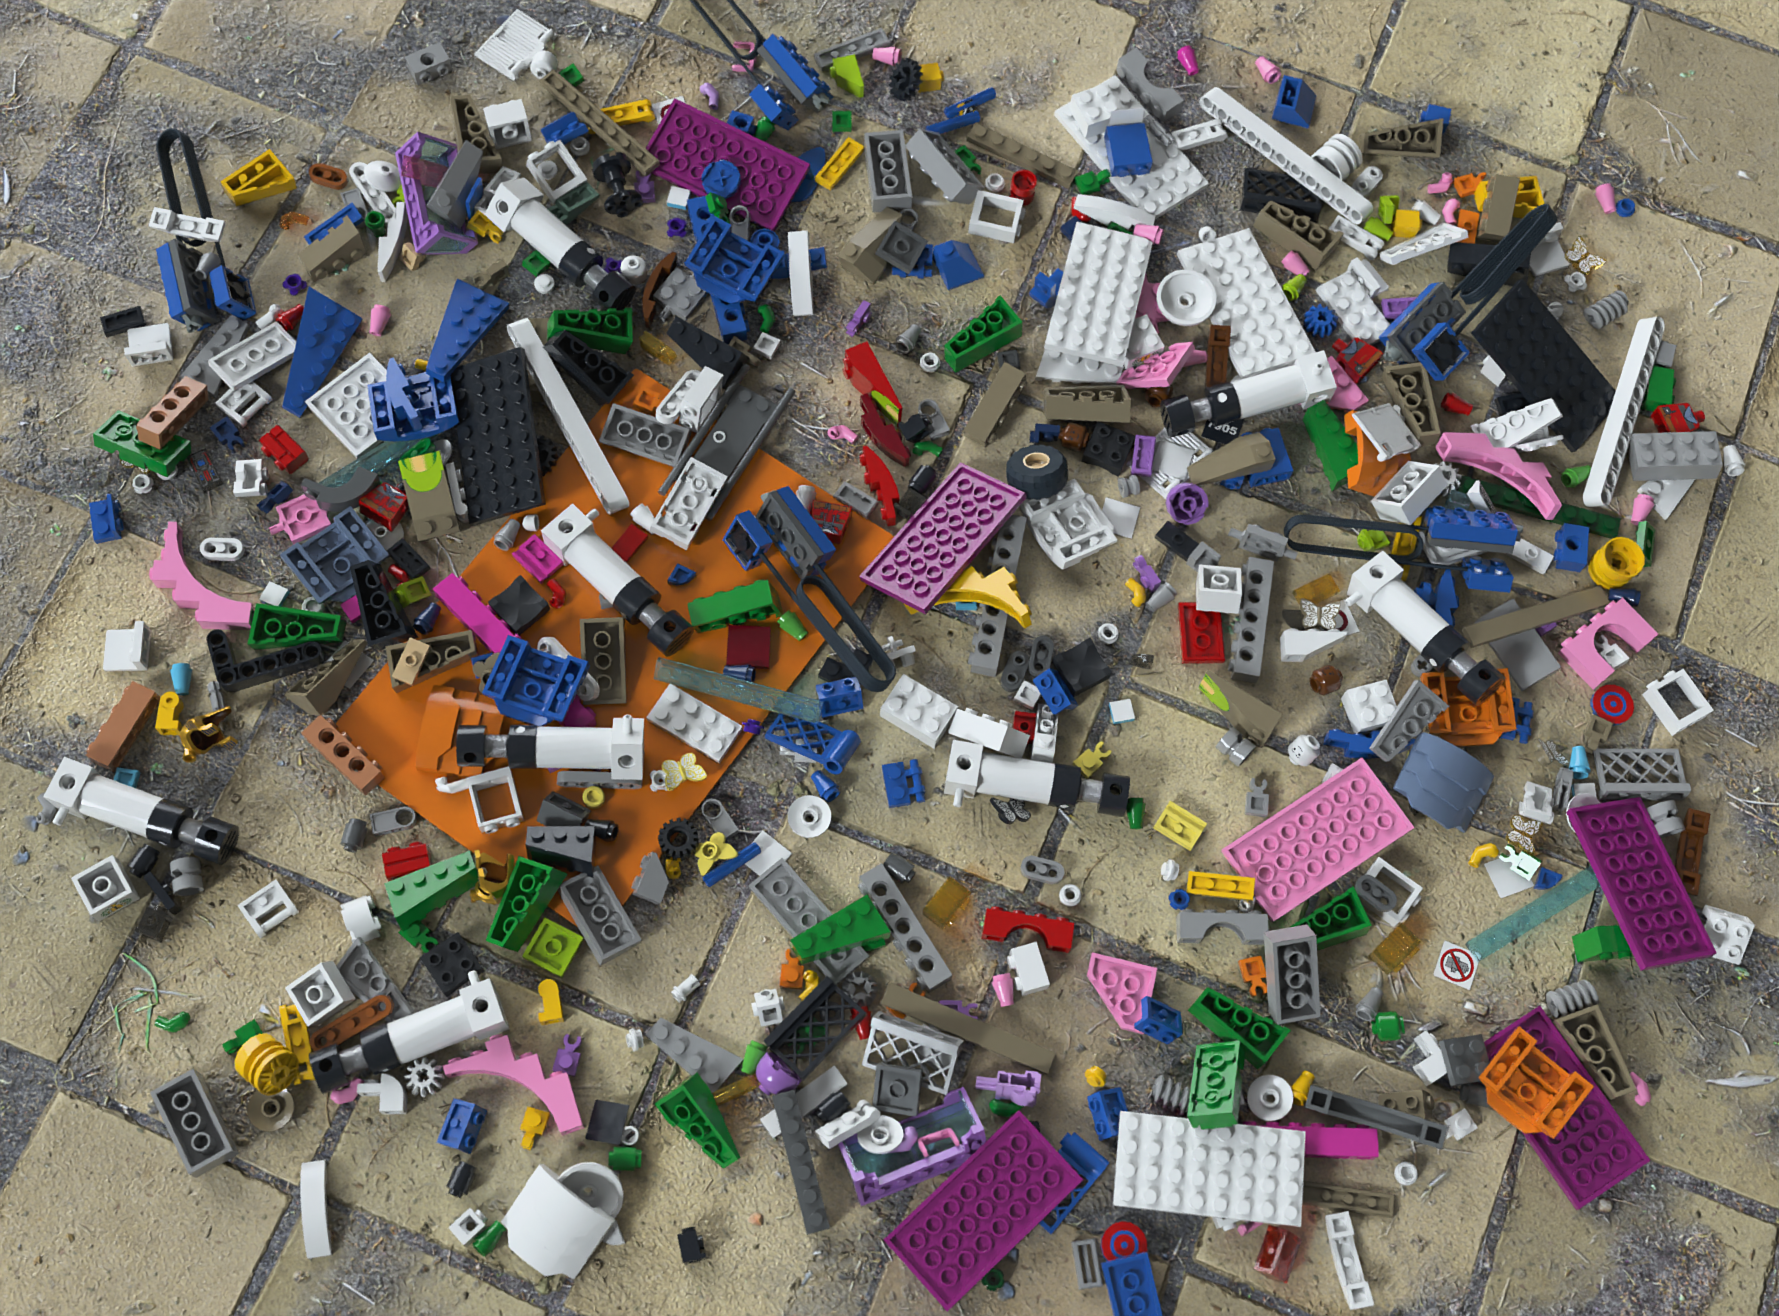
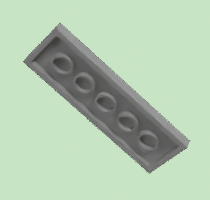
[748,858,869,986]

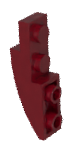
[860,393,911,467]

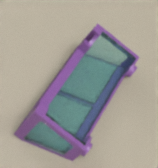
[395,132,478,255]
[838,1087,986,1206]

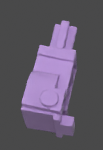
[975,1071,1041,1107]

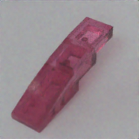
[401,155,449,187]

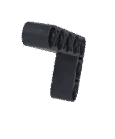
[206,629,326,693]

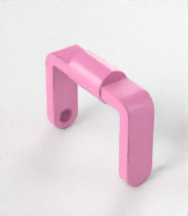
[732,42,756,72]
[918,1128,960,1157]
[1237,1222,1263,1237]

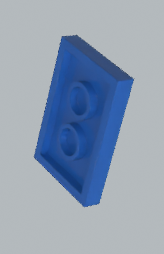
[1101,1252,1163,1316]

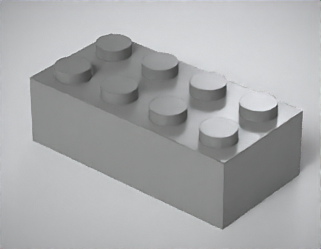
[905,128,985,205]
[864,130,912,213]
[1627,431,1723,481]
[1264,924,1320,1025]
[150,1069,239,1178]

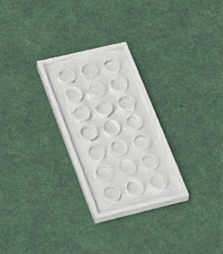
[1054,75,1209,220]
[1044,222,1153,367]
[1177,228,1316,379]
[1113,1111,1305,1227]

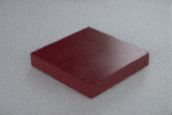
[726,625,771,669]

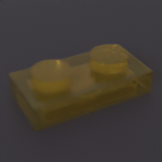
[1293,573,1340,605]

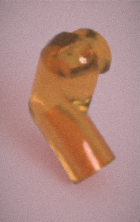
[279,211,309,230]

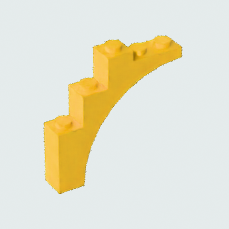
[903,566,1032,628]

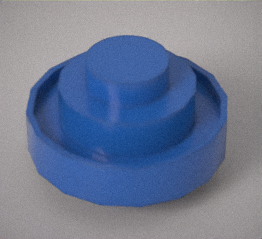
[750,229,780,249]
[1414,582,1437,606]

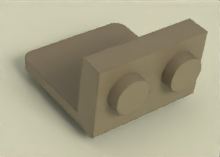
[1378,1090,1436,1140]

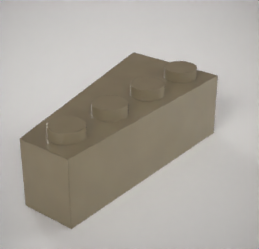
[1043,385,1131,423]

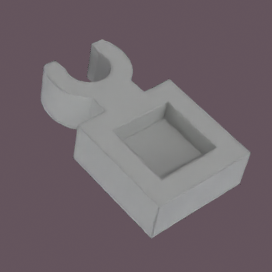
[1245,778,1269,817]

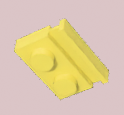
[1153,801,1207,851]

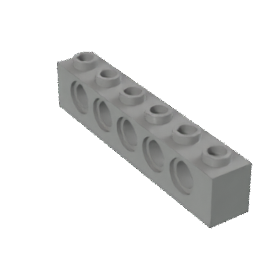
[1228,557,1274,684]
[858,863,953,993]

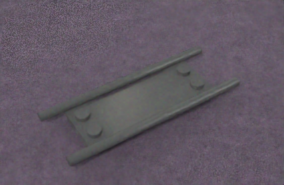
[658,363,796,521]

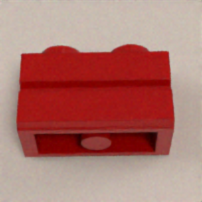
[259,425,309,474]
[382,842,432,881]

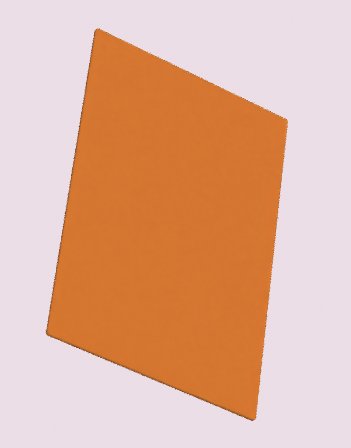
[325,369,894,928]

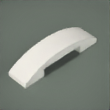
[149,207,226,242]
[301,1160,332,1259]
[1325,1211,1374,1310]

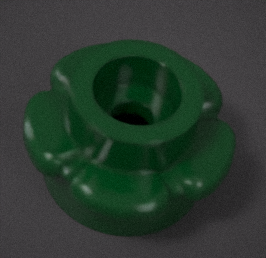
[981,1268,1005,1291]

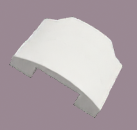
[1020,479,1118,570]
[501,1164,616,1279]

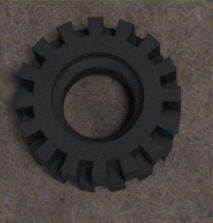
[658,818,699,861]

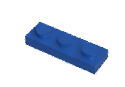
[304,203,365,245]

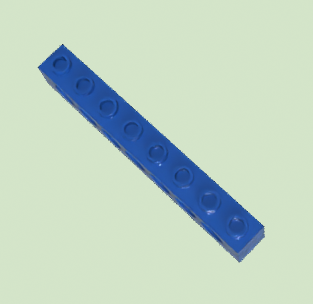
[687,196,750,344]

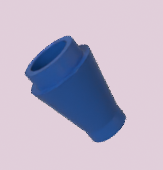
[811,770,840,802]

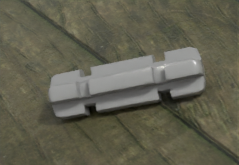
[1142,115,1174,146]
[207,681,228,722]

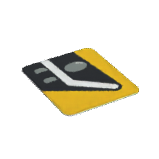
[957,99,976,116]

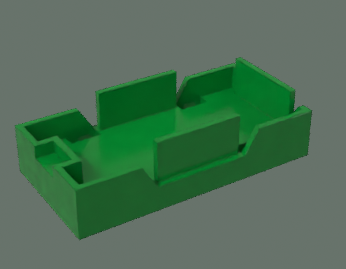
[93,410,191,477]
[1187,1040,1245,1130]

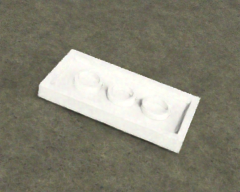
[1316,270,1390,346]
[208,321,296,392]
[646,683,743,764]

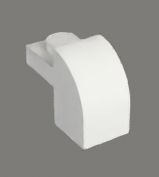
[1413,1030,1447,1086]
[357,1074,407,1115]

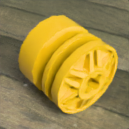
[1588,537,1645,590]
[235,1033,299,1096]

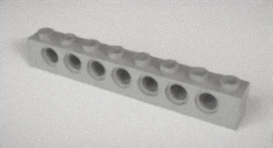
[968,515,1027,677]

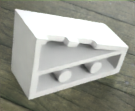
[948,708,1030,758]

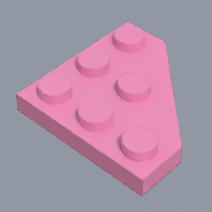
[1116,342,1195,389]
[1300,356,1369,413]
[1087,952,1157,1034]

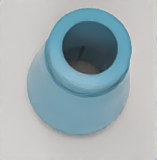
[170,663,192,696]
[1569,746,1591,779]

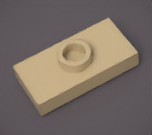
[392,637,431,686]

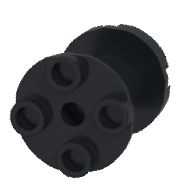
[592,152,643,218]

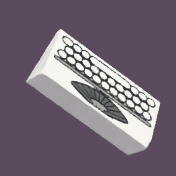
[1467,480,1497,514]

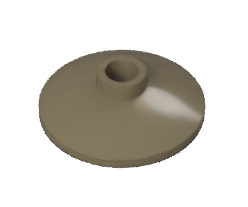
[247,1089,295,1132]

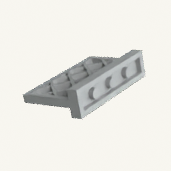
[1593,749,1691,801]
[862,1011,964,1095]

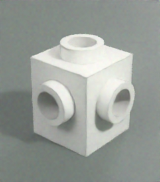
[751,989,785,1027]

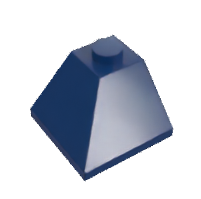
[932,240,984,291]

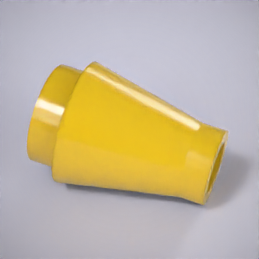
[1290,1071,1315,1106]

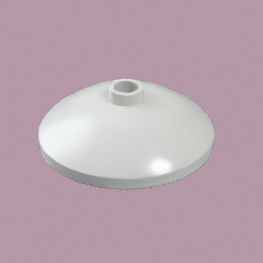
[1156,269,1216,326]
[557,1162,623,1219]

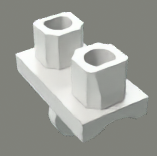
[881,636,916,668]

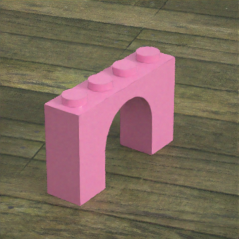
[1558,598,1658,690]

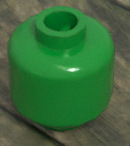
[1371,1011,1405,1042]

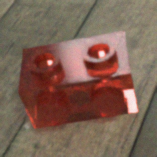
[1253,1225,1302,1284]

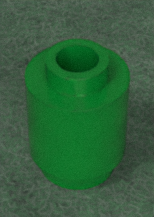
[608,1147,642,1171]

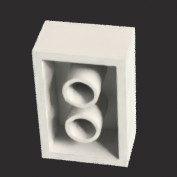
[1371,461,1448,525]
[880,674,958,749]

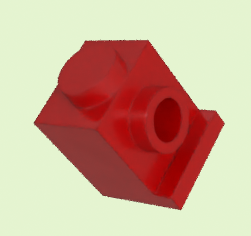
[1012,711,1037,746]

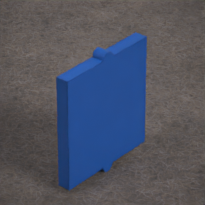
[465,177,484,221]

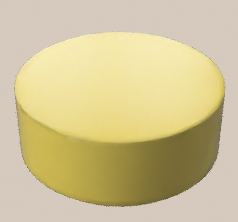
[582,786,605,809]

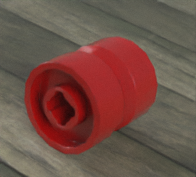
[1009,170,1037,206]

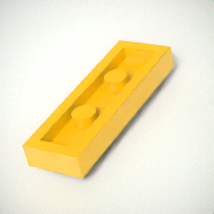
[815,137,864,191]
[1187,871,1255,901]

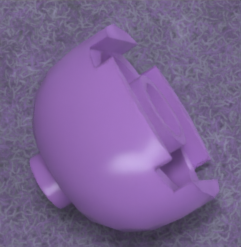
[1165,482,1209,525]
[756,1051,802,1095]

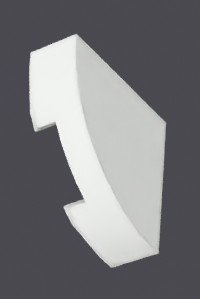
[602,1221,625,1246]

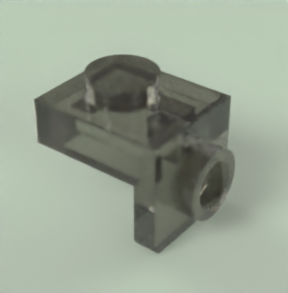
[893,487,927,520]

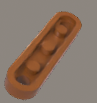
[310,995,394,1051]

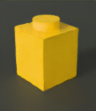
[918,62,944,93]
[1391,209,1422,238]

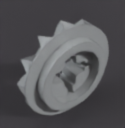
[842,971,877,1007]

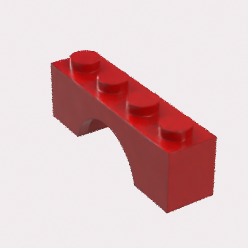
[981,906,1074,953]

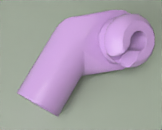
[700,83,719,110]
[889,1126,918,1153]

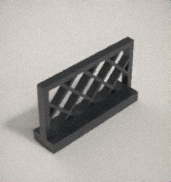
[1240,168,1321,222]
[763,976,867,1081]

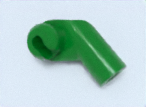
[989,1098,1024,1118]

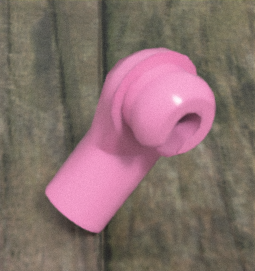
[1427,172,1453,194]
[1442,199,1460,226]
[828,425,859,444]
[1630,1071,1651,1106]
[331,1077,364,1104]

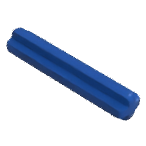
[944,87,996,119]
[926,111,980,134]
[703,842,761,887]

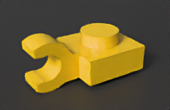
[467,211,504,244]
[520,1106,550,1150]

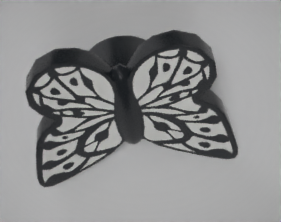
[989,797,1031,825]

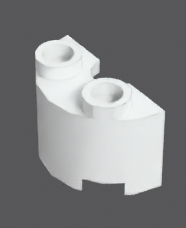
[233,459,269,497]
[1519,781,1554,824]
[340,895,382,942]

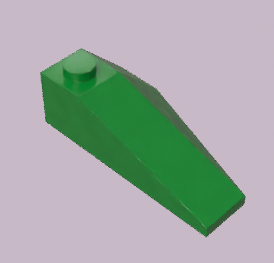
[655,1072,740,1169]

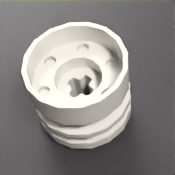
[1311,134,1363,181]

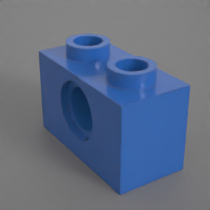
[1553,523,1589,572]

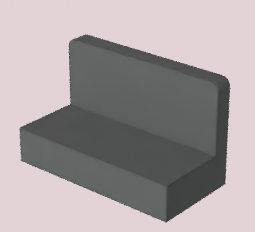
[537,791,591,826]

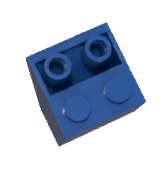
[1272,75,1317,128]

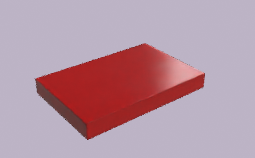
[1178,602,1225,664]

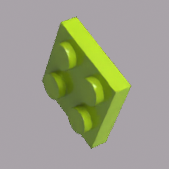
[522,917,584,978]

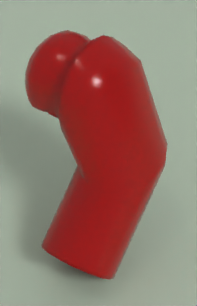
[1071,197,1091,222]
[388,564,410,587]
[546,578,566,609]

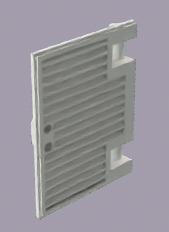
[474,9,558,81]
[1352,403,1421,462]
[1126,428,1214,499]

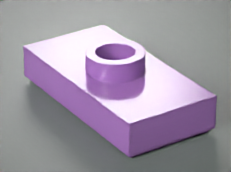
[1381,297,1417,320]
[1131,434,1156,477]

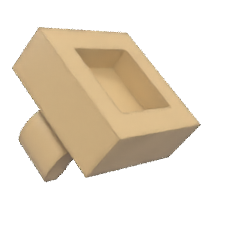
[399,242,426,271]

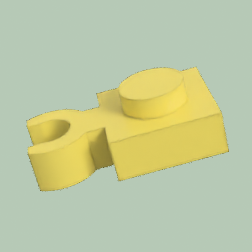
[1072,742,1111,779]

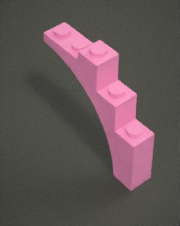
[1435,432,1562,520]
[149,522,255,630]
[443,1034,584,1136]

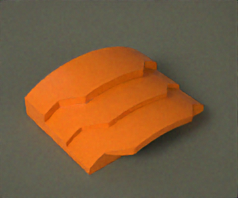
[1344,410,1411,497]
[1420,668,1517,747]
[415,685,504,778]
[1478,1026,1594,1139]

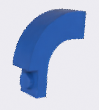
[1029,268,1063,309]

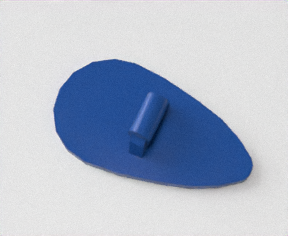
[791,147,826,202]

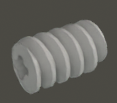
[1583,290,1628,329]
[1546,979,1599,1018]
[1148,1075,1197,1116]

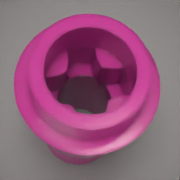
[1177,45,1200,76]

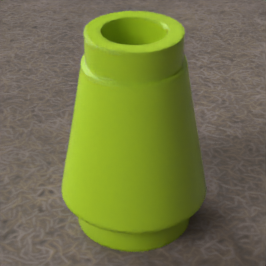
[1363,216,1393,242]
[1281,274,1307,301]

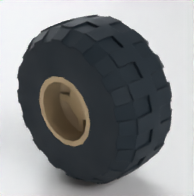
[1006,445,1068,500]

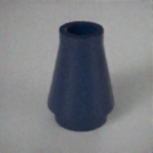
[1608,588,1641,607]
[413,602,441,635]
[723,664,756,685]

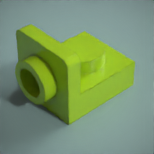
[1378,195,1400,224]
[1357,529,1390,552]
[394,576,432,608]

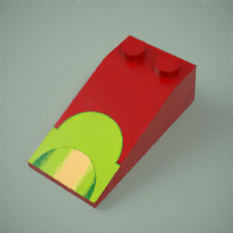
[843,341,902,427]

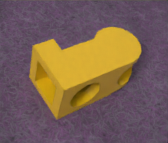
[155,691,184,735]
[538,979,564,1026]

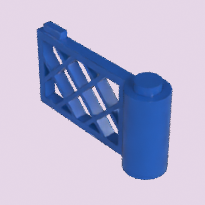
[765,706,861,774]
[1039,1132,1110,1234]

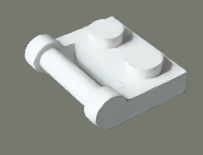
[215,381,273,428]
[237,879,299,939]

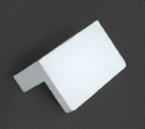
[1347,257,1389,299]

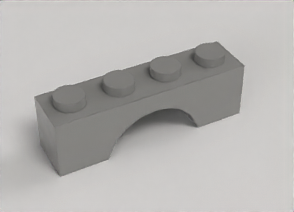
[1116,48,1184,122]
[1176,909,1269,945]

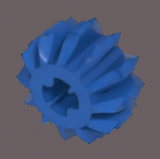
[1303,304,1338,339]

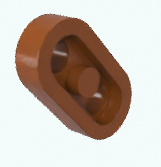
[309,163,348,190]

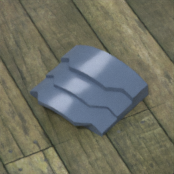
[280,506,389,605]
[1393,732,1494,833]

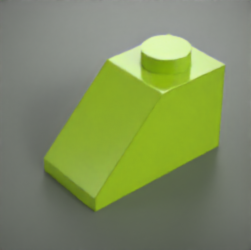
[830,54,864,98]

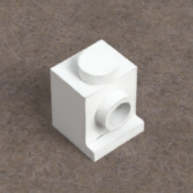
[448,1208,488,1247]

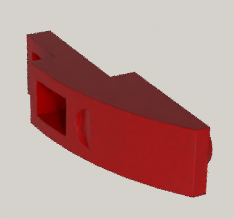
[859,446,900,527]

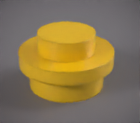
[1085,1066,1107,1087]

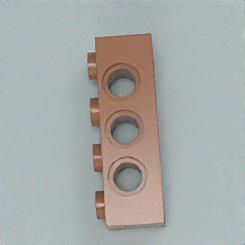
[136,376,208,450]
[301,715,385,796]

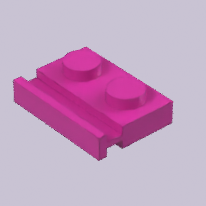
[512,534,564,584]

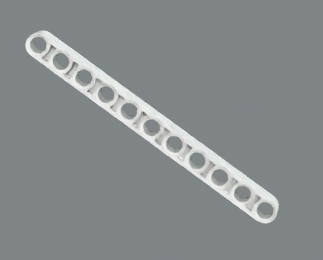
[1200,87,1374,224]
[1583,317,1665,507]
[507,318,629,515]

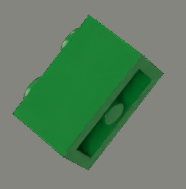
[1641,366,1676,411]

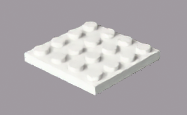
[305,353,387,460]

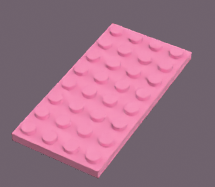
[1221,758,1415,923]

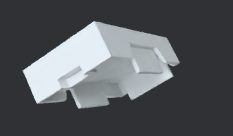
[650,457,728,550]

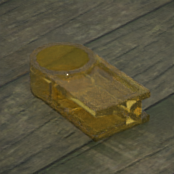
[639,330,677,366]
[712,1075,759,1106]

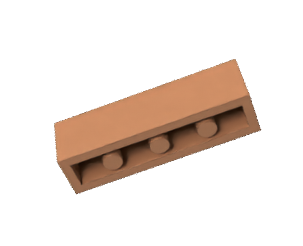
[85,681,160,773]

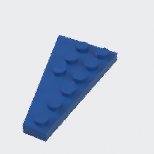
[426,279,509,382]
[282,286,363,418]

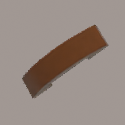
[643,252,678,329]
[1205,325,1231,388]
[1675,808,1711,896]

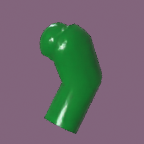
[758,304,775,334]
[912,441,944,457]
[154,1011,191,1033]

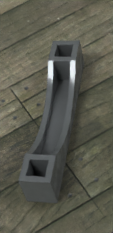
[1305,1085,1449,1150]
[772,1090,830,1235]

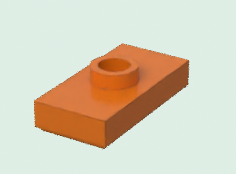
[1456,209,1480,244]

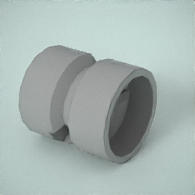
[1215,727,1256,767]
[1647,800,1685,838]
[170,857,204,896]

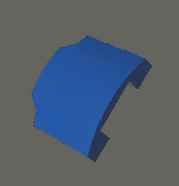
[684,216,784,305]
[367,372,459,441]
[482,635,590,726]

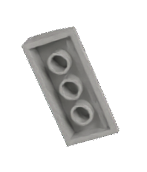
[599,403,692,467]
[1474,599,1561,691]
[557,866,642,966]

